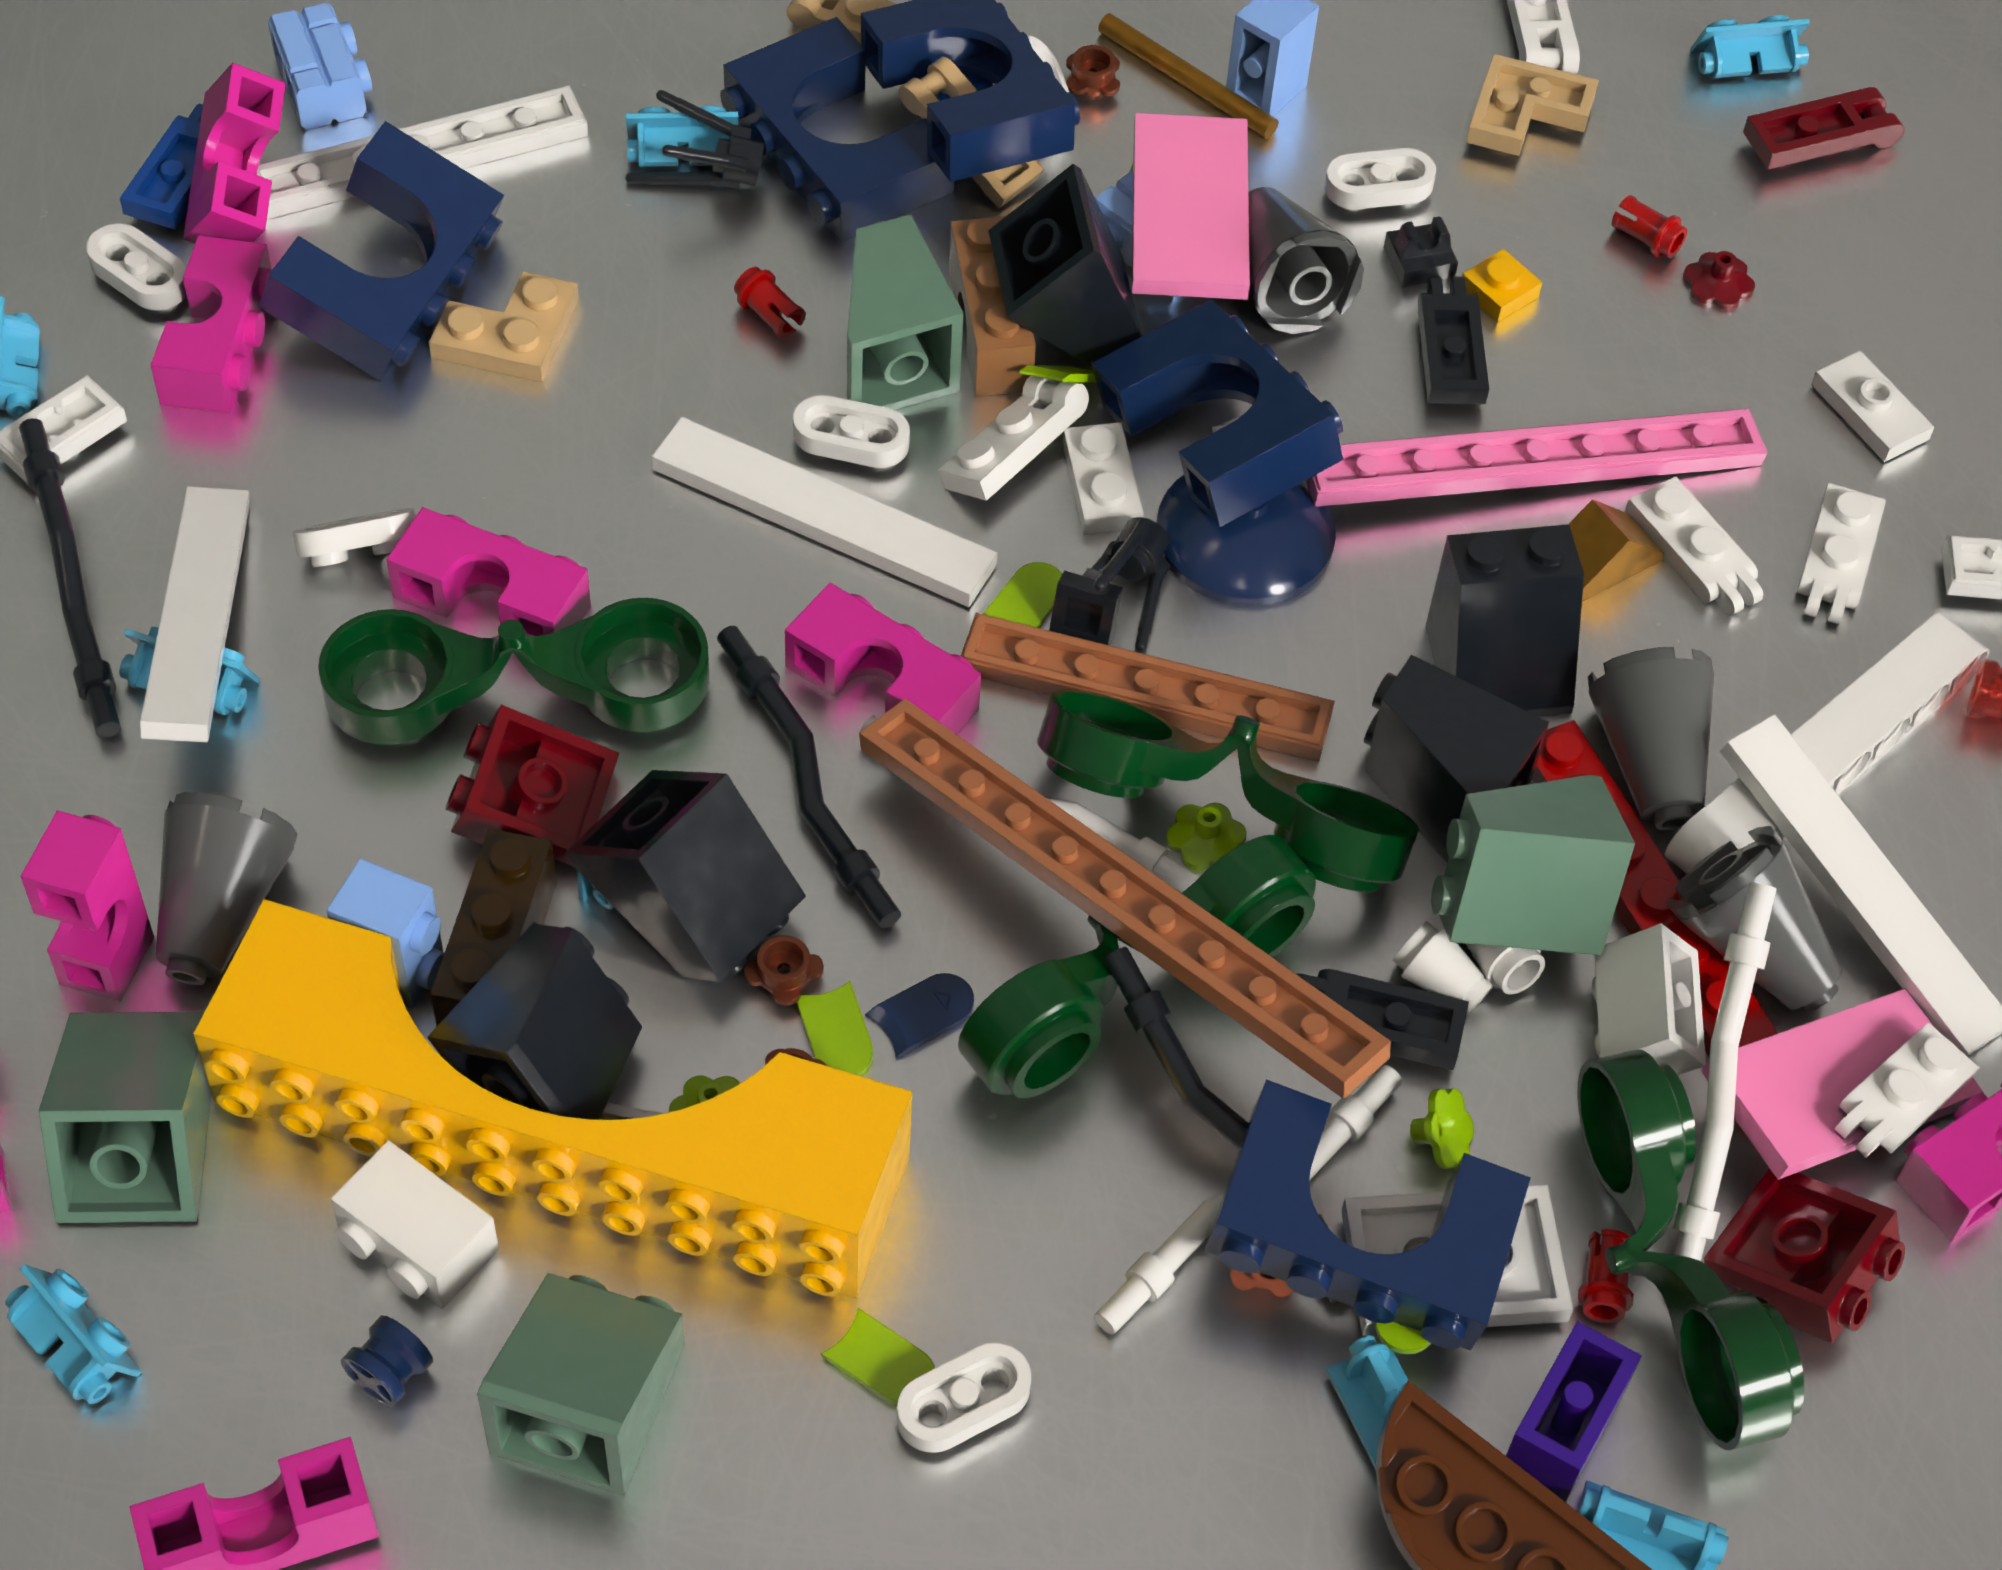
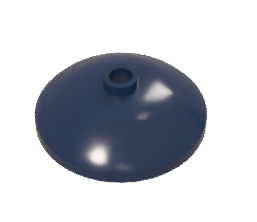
[1156,475,1336,606]

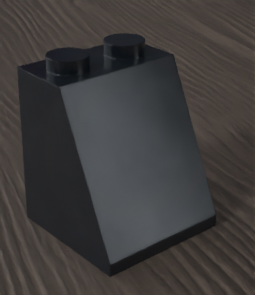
[988,164,1142,367]
[1425,524,1584,716]
[1364,655,1549,863]
[565,770,806,982]
[427,923,642,1120]

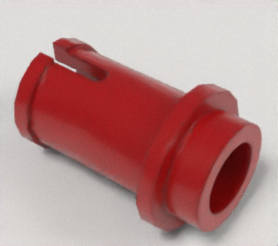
[1611,195,1687,258]
[734,267,806,338]
[1578,1229,1634,1323]

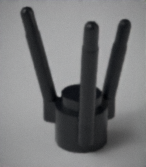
[625,90,764,189]
[1091,517,1171,653]

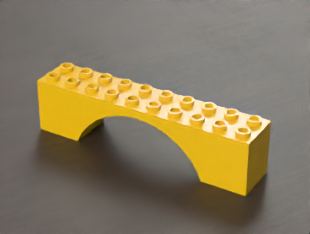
[193,899,912,1298]

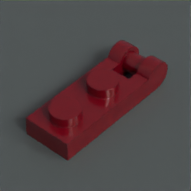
[1743,87,1905,170]

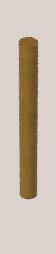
[1098,13,1279,139]

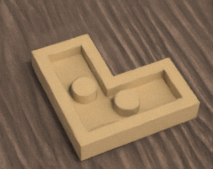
[1466,54,1599,156]
[429,271,579,382]

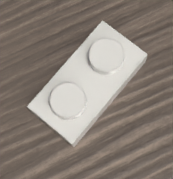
[1062,422,1144,535]

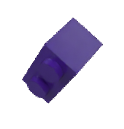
[1506,1321,1642,1502]

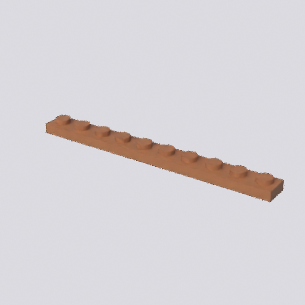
[859,699,1391,1099]

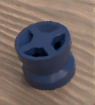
[340,1315,434,1407]

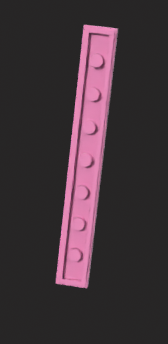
[1306,408,1767,507]

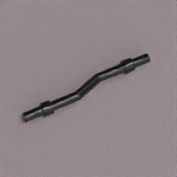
[19,418,121,737]
[717,625,901,928]
[1104,947,1339,1304]

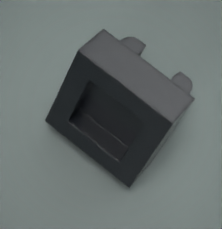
[1383,216,1458,288]
[1049,568,1123,645]

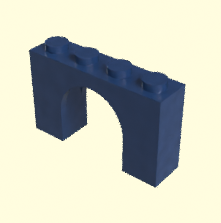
[861,0,1080,182]
[720,17,955,243]
[258,121,504,382]
[1091,299,1344,527]
[1204,1079,1531,1351]

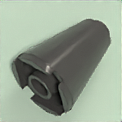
[1248,187,1364,334]
[1587,647,1714,830]
[156,792,298,985]
[1666,826,1842,1011]

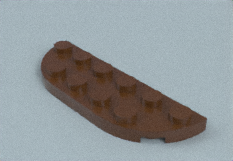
[1376,1381,1652,1570]

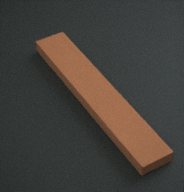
[961,613,1335,762]

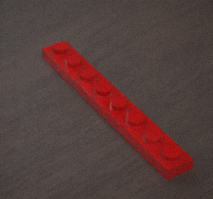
[1532,720,1778,1059]

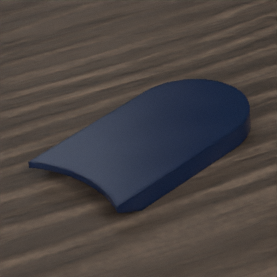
[865,973,974,1059]

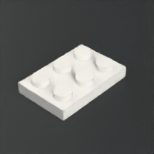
[1341,1185,1573,1336]

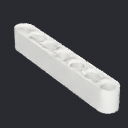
[1665,612,1990,874]

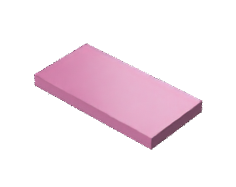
[1132,113,1250,300]
[1701,989,1984,1180]

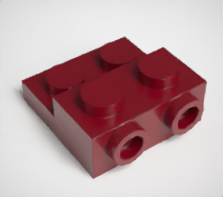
[445,704,619,868]
[1703,1168,1905,1344]

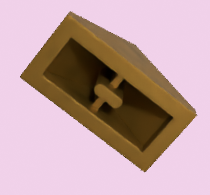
[1569,499,1665,602]

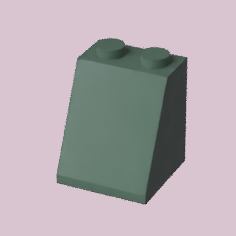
[847,214,963,410]
[1431,775,1635,956]
[39,1012,212,1223]
[477,1273,685,1496]

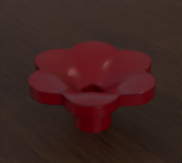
[1683,251,1755,309]

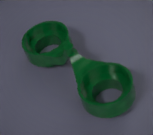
[318,598,709,745]
[1037,689,1419,892]
[958,835,1316,1098]
[1577,1049,1804,1450]

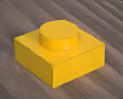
[1462,249,1542,323]

